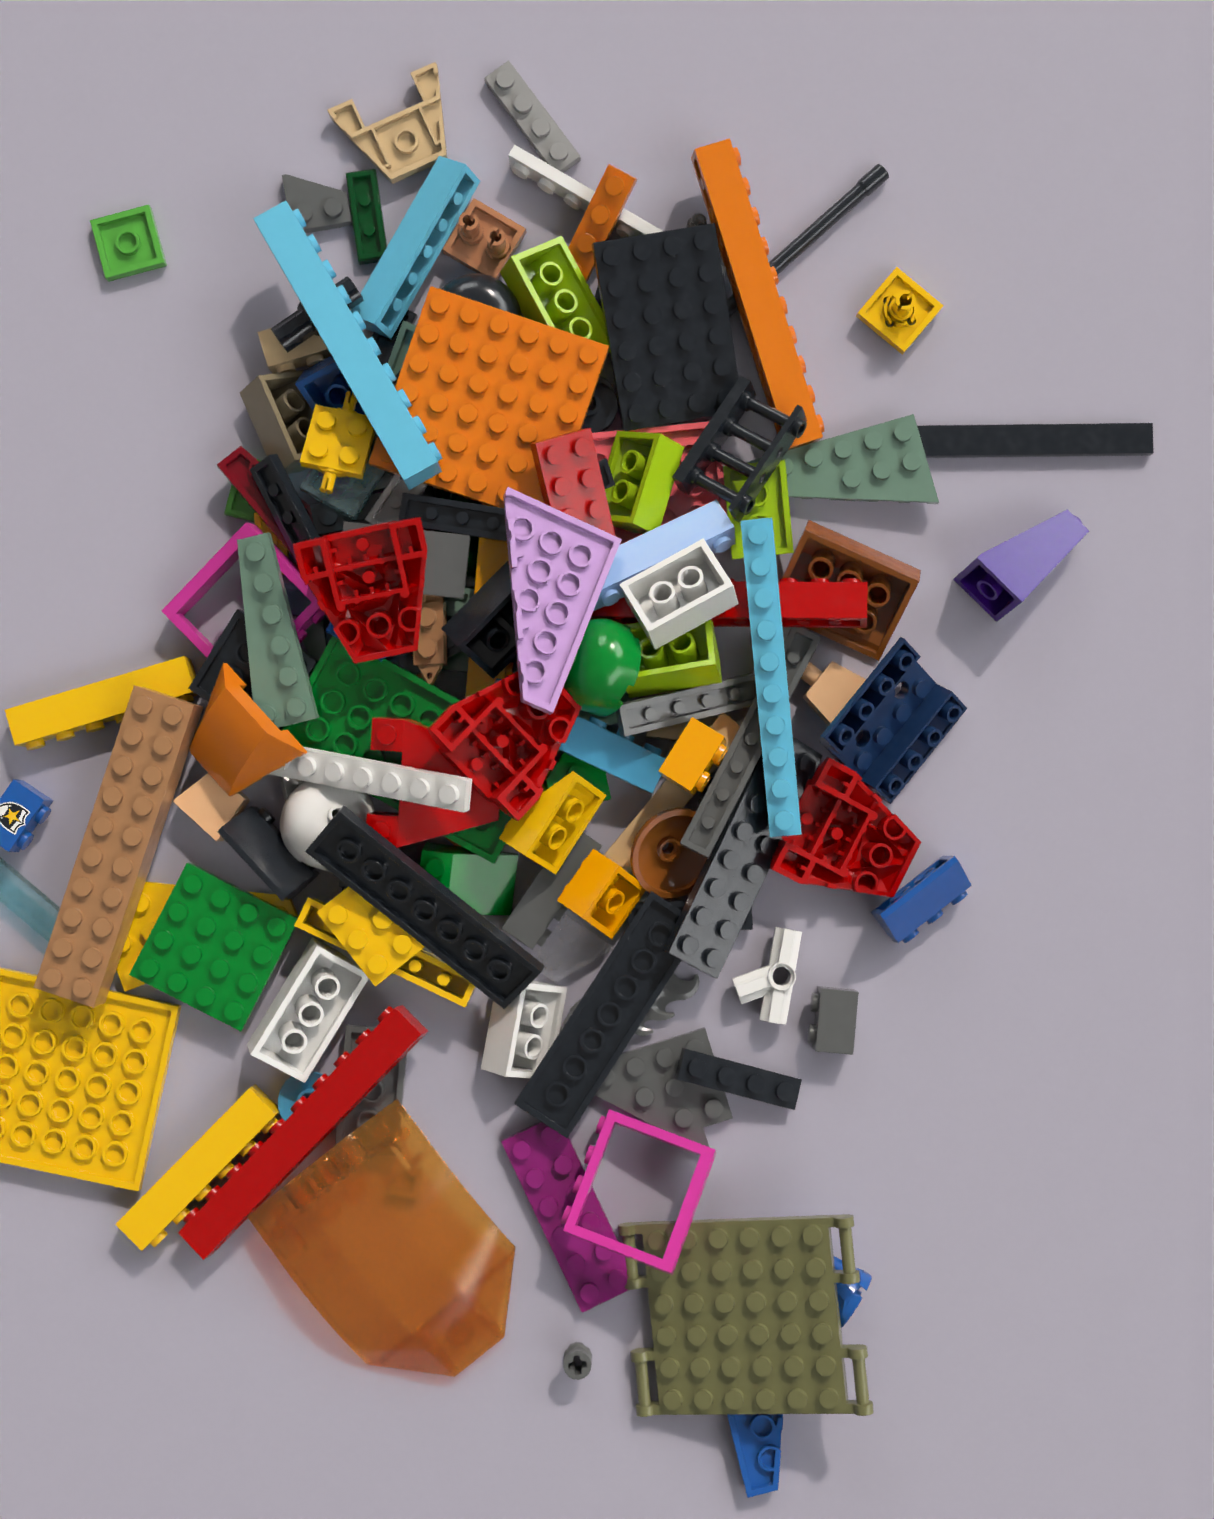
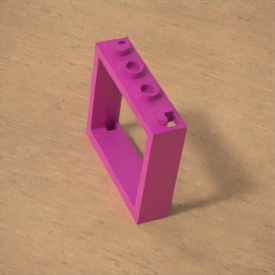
[161,522,326,657]
[561,1109,716,1276]

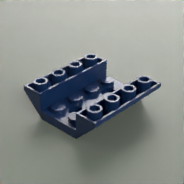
[819,637,967,804]

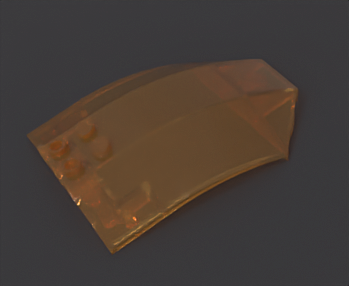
[248,1099,516,1377]

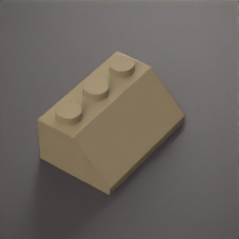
[239,370,313,474]

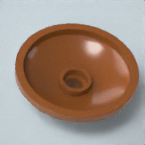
[630,808,707,898]

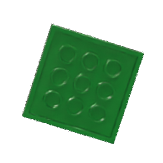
[129,862,298,1031]

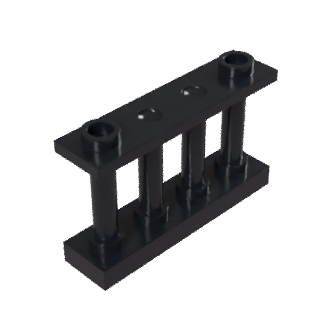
[672,376,807,523]

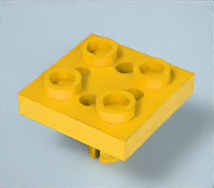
[856,267,944,355]

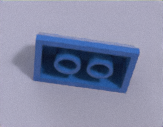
[870,856,972,943]

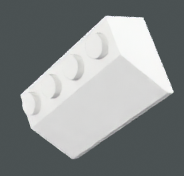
[247,937,369,1083]

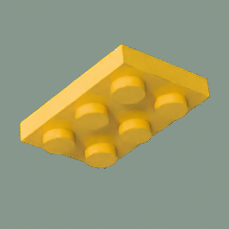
[316,886,425,987]

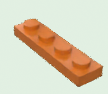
[568,164,638,282]

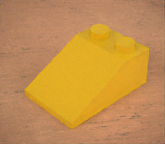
[499,771,607,875]

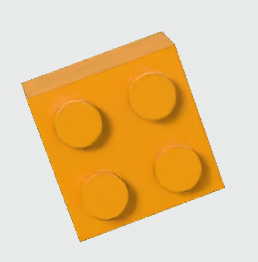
[658,717,728,796]
[557,849,646,939]

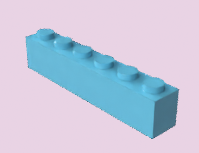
[351,156,481,339]

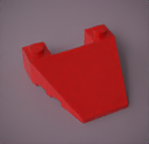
[366,717,500,848]

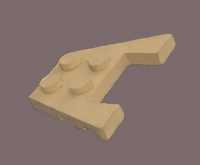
[327,62,447,184]

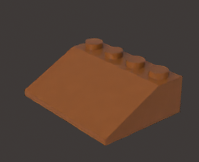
[781,520,921,661]

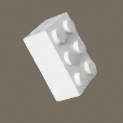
[620,538,739,649]

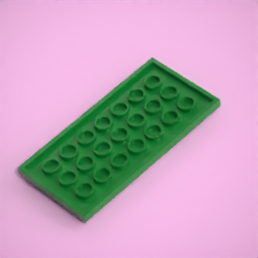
[281,635,511,864]

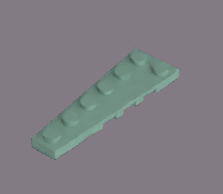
[237,532,319,728]

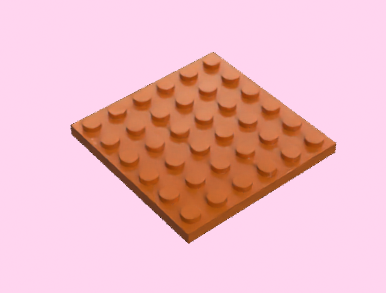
[369,286,609,508]

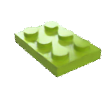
[723,459,794,559]

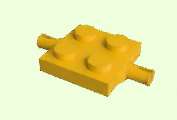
[300,391,375,494]

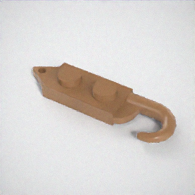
[413,595,447,685]

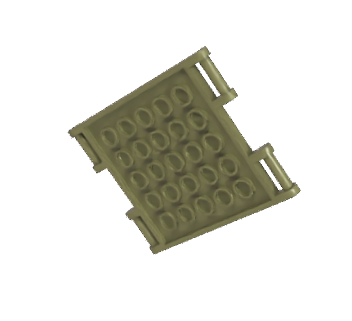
[618,1214,874,1417]

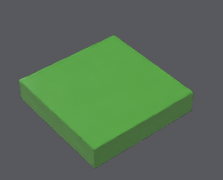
[90,204,167,282]

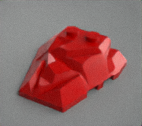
[293,517,428,664]
[427,671,582,821]
[770,757,921,898]

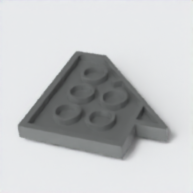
[595,1027,733,1147]

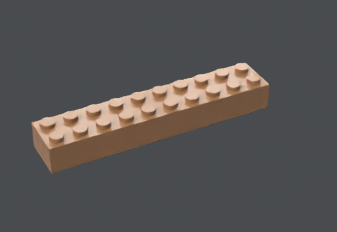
[34,685,203,1008]

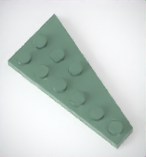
[746,414,939,504]

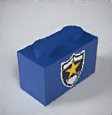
[0,779,54,852]

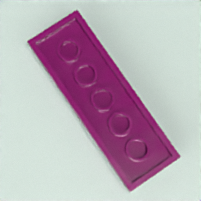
[501,1121,629,1313]

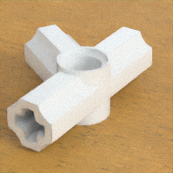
[732,927,802,1024]

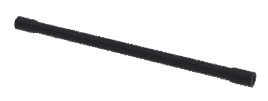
[727,164,889,318]

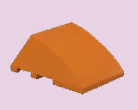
[190,663,308,797]

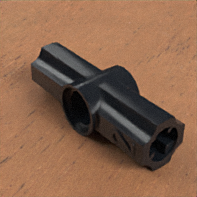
[271,276,364,353]

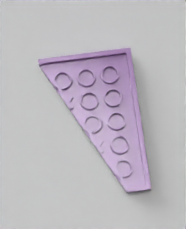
[503,487,622,715]

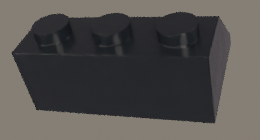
[441,561,517,679]
[217,806,320,901]

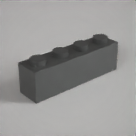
[501,833,604,950]

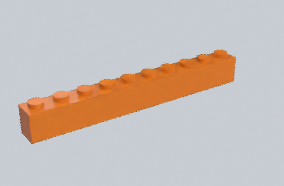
[691,138,825,450]

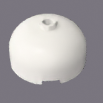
[280,781,375,871]

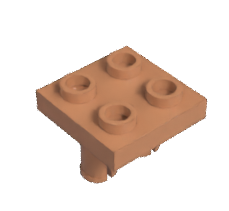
[442,198,527,279]

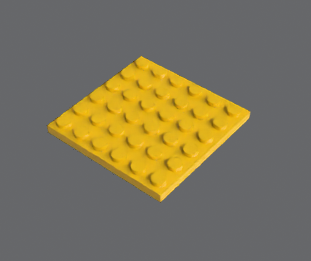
[0,967,182,1191]

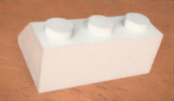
[481,981,567,1078]

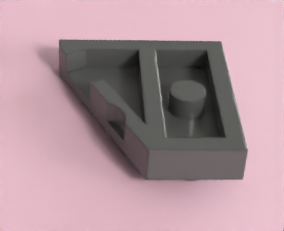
[282,174,353,234]

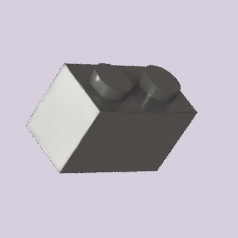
[808,986,859,1055]

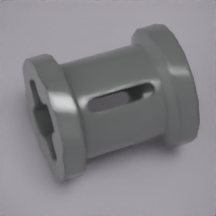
[563,1342,592,1380]

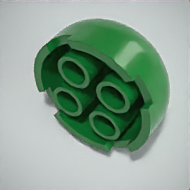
[564,619,641,716]

